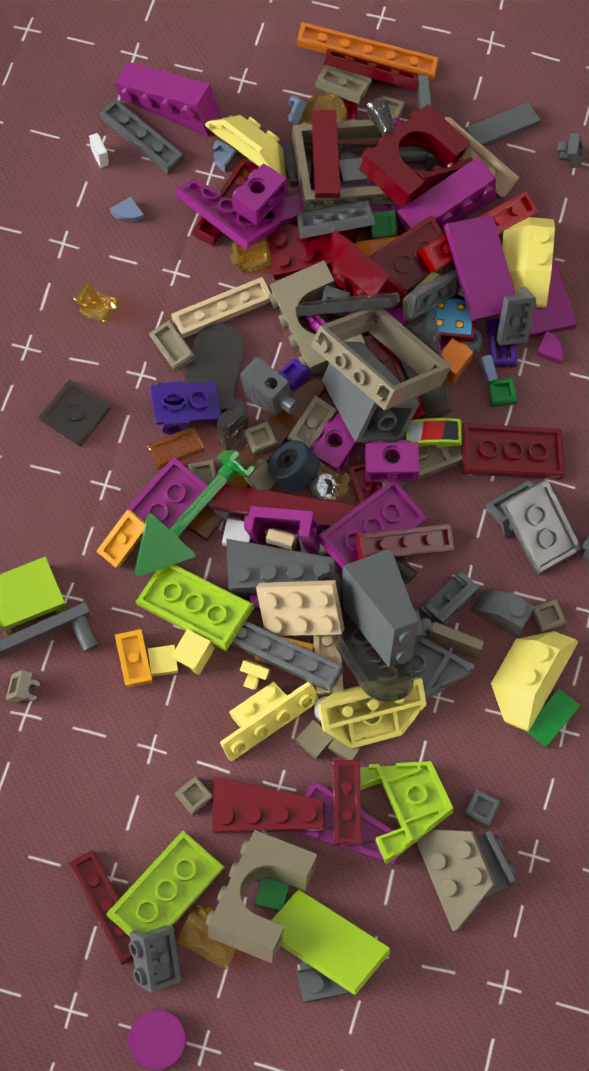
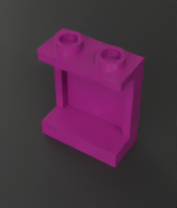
[244,506,323,554]

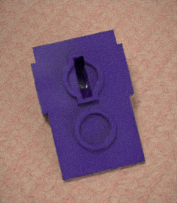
[150,381,222,435]

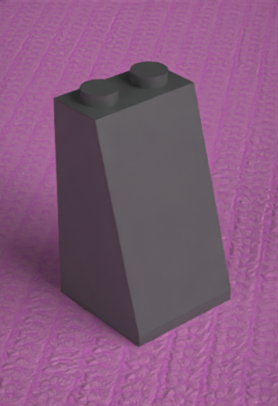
[322,341,419,443]
[339,549,418,668]

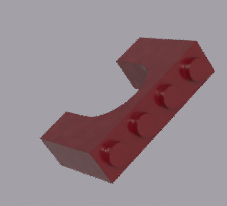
[359,104,471,208]

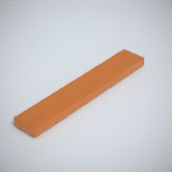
[296,22,439,81]

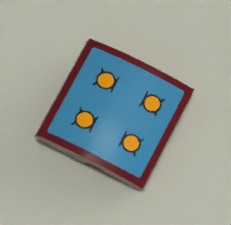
[423,297,475,342]

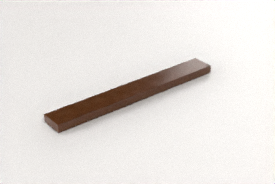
[186,375,326,541]

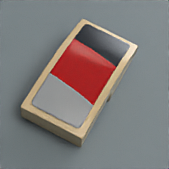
[266,528,298,551]

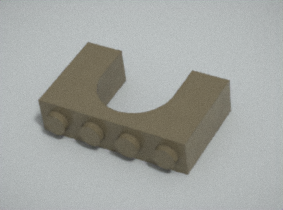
[268,261,366,376]
[205,830,317,963]

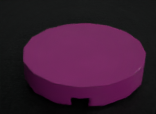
[128,1010,186,1070]

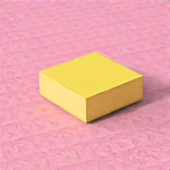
[148,645,178,677]

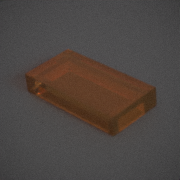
[146,426,204,470]

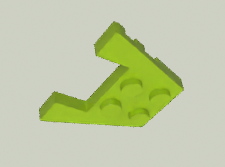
[360,761,453,864]

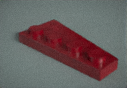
[212,777,325,833]

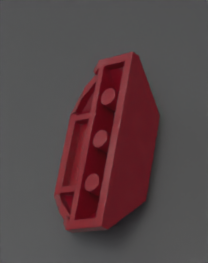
[329,230,410,308]

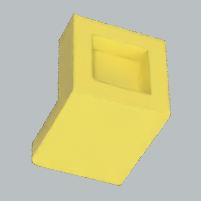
[172,629,215,675]

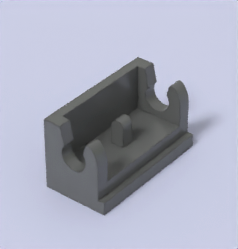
[419,571,480,626]

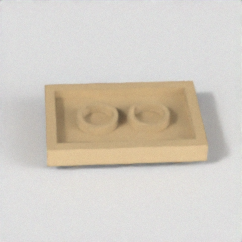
[256,580,345,636]

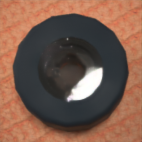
[269,440,320,492]

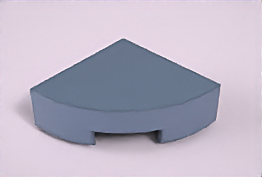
[288,95,307,125]
[213,139,237,172]
[110,197,144,222]
[476,355,498,382]

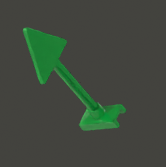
[134,450,255,576]

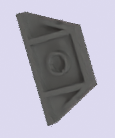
[379,637,475,701]

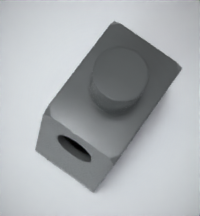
[240,357,299,416]

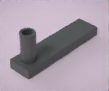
[398,75,437,170]
[0,602,98,656]

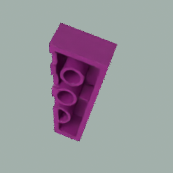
[115,62,221,137]
[397,157,496,231]

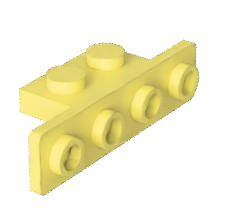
[220,681,319,761]

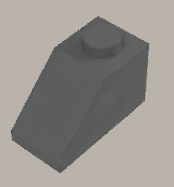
[472,588,535,638]

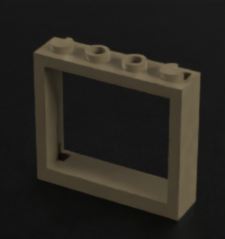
[292,118,398,212]
[311,305,451,411]

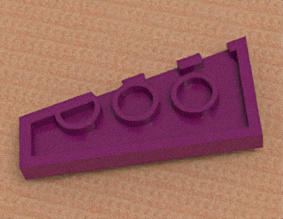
[175,179,281,250]
[293,780,400,865]

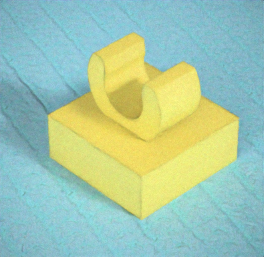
[240,660,272,690]

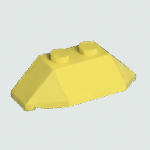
[205,115,287,178]
[502,217,555,308]
[491,631,578,732]
[318,678,427,749]

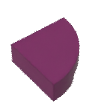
[537,331,563,364]

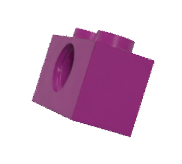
[232,163,287,225]
[310,413,360,478]
[364,440,420,482]

